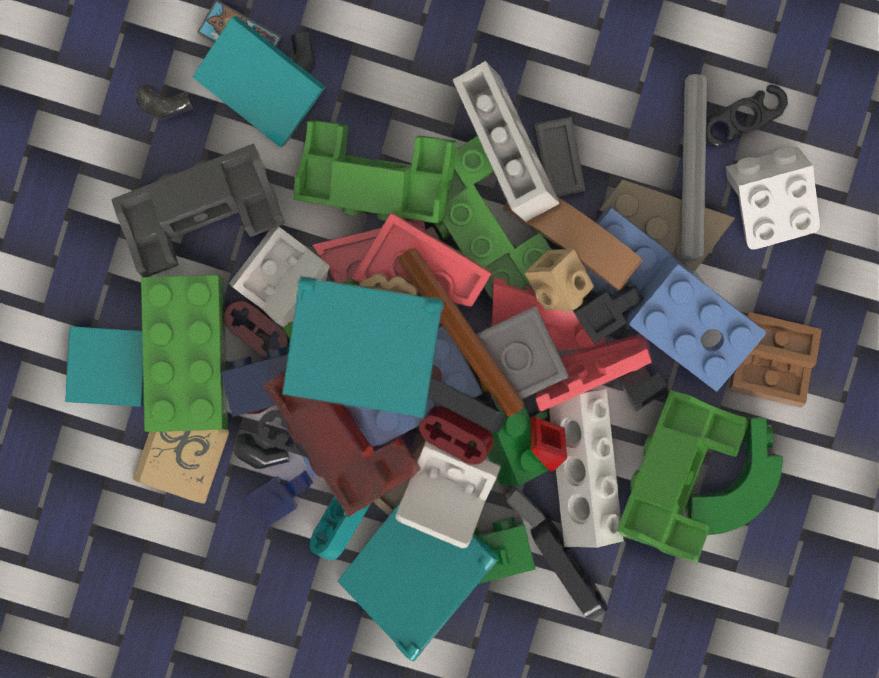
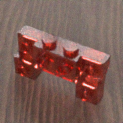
[263,370,421,517]

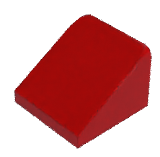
[529,416,567,472]

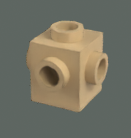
[524,249,594,312]

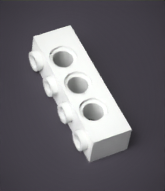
[453,61,560,222]
[549,389,623,548]

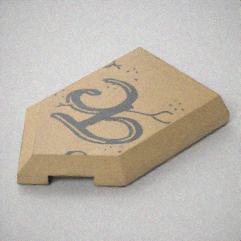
[133,430,229,504]

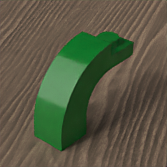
[687,417,783,535]

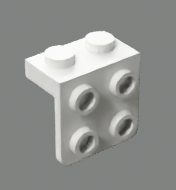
[725,146,820,249]
[229,226,330,327]
[396,441,501,548]

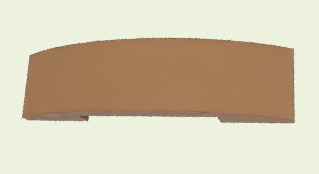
[502,197,643,291]

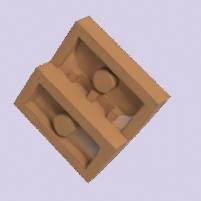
[729,312,822,408]

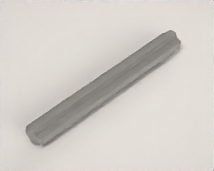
[681,74,707,261]

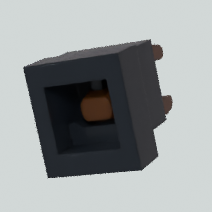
[619,366,668,412]

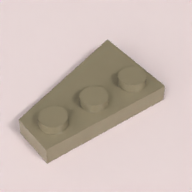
[598,179,735,271]

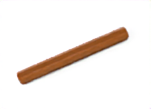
[398,248,524,417]

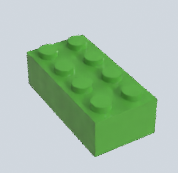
[141,275,228,432]

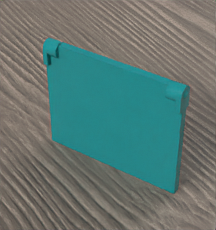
[283,276,444,418]
[338,502,499,661]

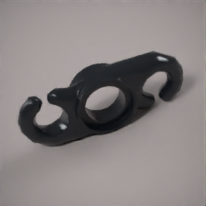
[706,84,788,148]

